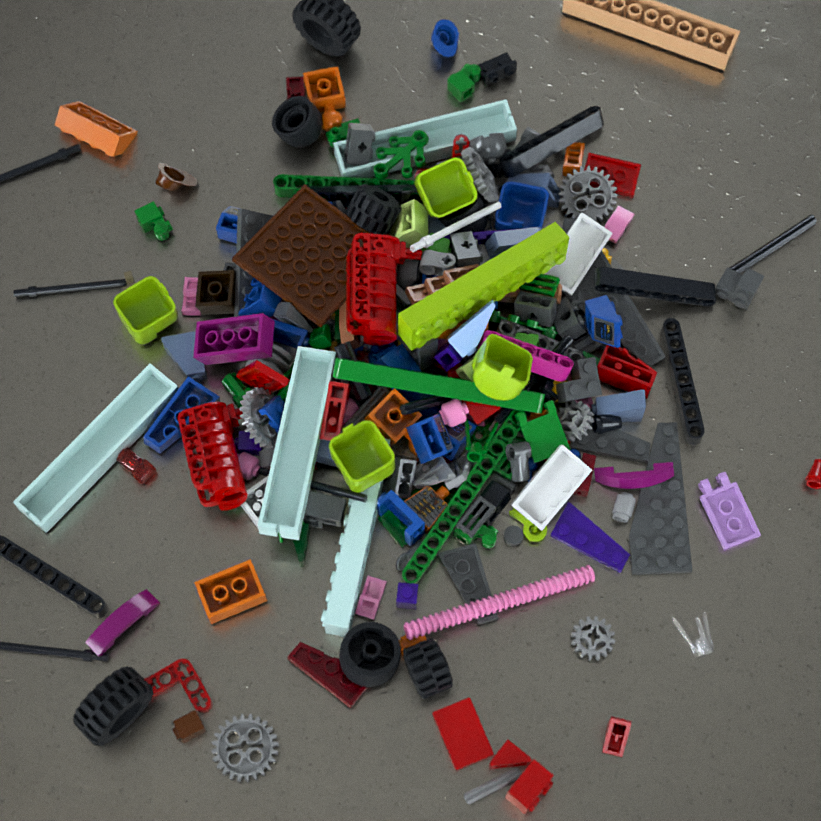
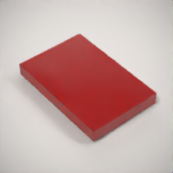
[584,153,641,198]
[236,360,290,394]
[432,697,494,771]

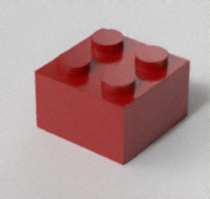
[505,759,554,814]

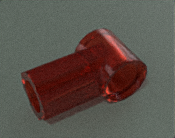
[116,447,157,485]

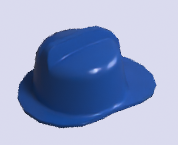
[431,19,459,57]

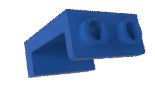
[272,319,312,349]
[377,489,425,547]

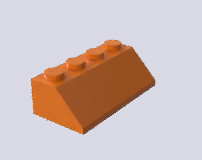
[55,101,138,157]

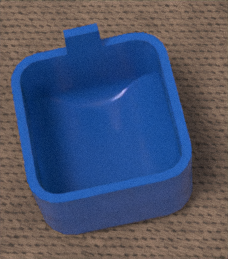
[494,181,549,230]

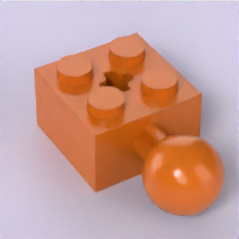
[303,66,346,132]
[364,388,422,457]

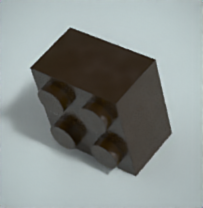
[195,270,236,315]

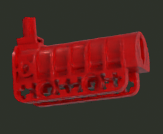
[346,233,422,345]
[178,402,248,511]

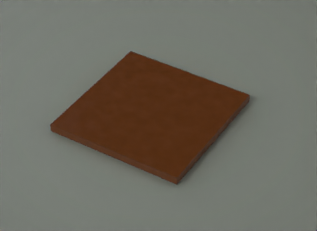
[232,185,372,328]

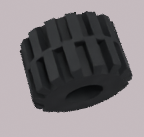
[346,184,402,235]
[403,637,453,699]

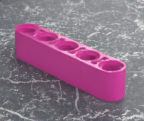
[478,330,574,382]

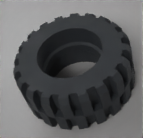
[292,0,361,57]
[73,666,153,746]

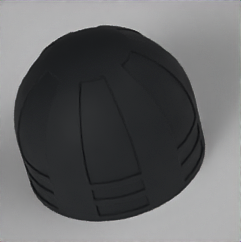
[272,96,323,147]
[438,191,489,233]

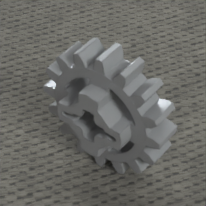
[557,400,594,442]
[571,616,615,661]

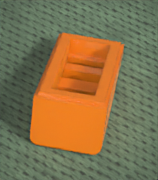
[562,142,585,177]

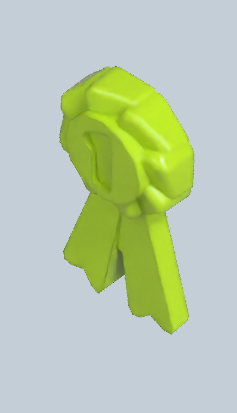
[509,508,547,542]

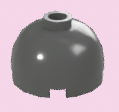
[469,133,506,165]
[396,257,423,291]

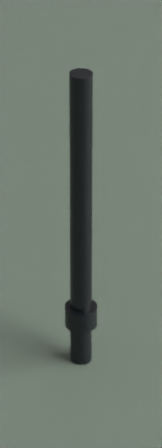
[0,144,81,182]
[14,279,127,298]
[259,467,368,502]
[0,642,109,662]

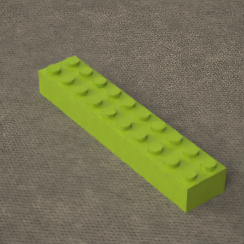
[398,222,569,351]

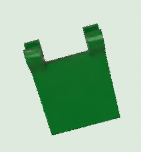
[515,400,571,463]

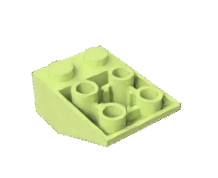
[386,199,428,248]

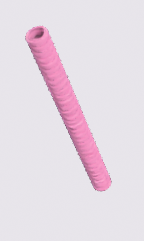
[404,565,595,640]

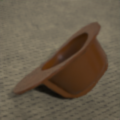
[156,163,197,191]

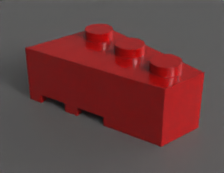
[597,345,658,399]

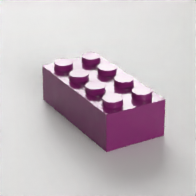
[193,313,275,365]

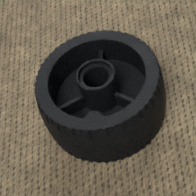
[339,622,401,687]

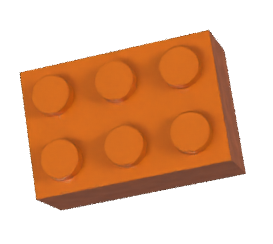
[194,559,267,624]

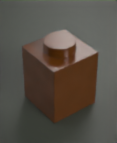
[172,710,207,743]

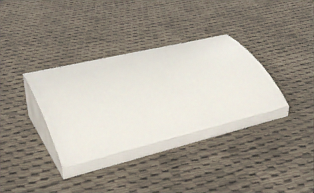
[545,212,613,296]
[510,445,592,531]

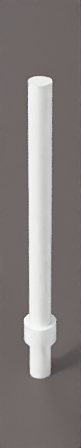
[410,201,502,252]

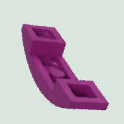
[594,462,674,489]
[85,589,160,657]

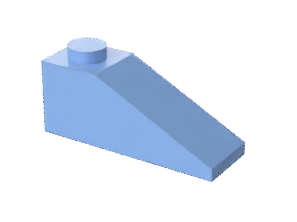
[448,299,495,358]

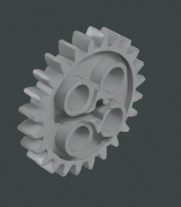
[461,147,500,203]
[558,166,618,222]
[239,387,278,450]
[211,714,279,783]

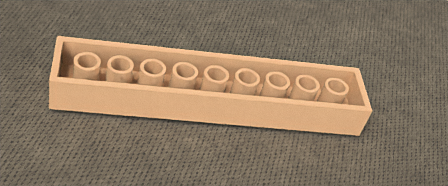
[562,0,740,70]

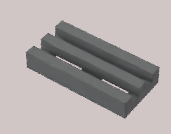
[456,496,496,539]

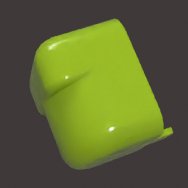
[414,157,478,219]
[113,276,178,345]
[472,334,533,401]
[329,420,395,493]

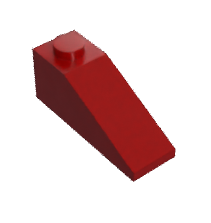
[320,381,351,441]

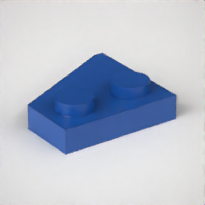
[259,395,285,434]

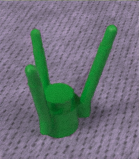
[465,420,499,462]

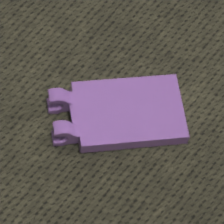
[698,472,761,551]

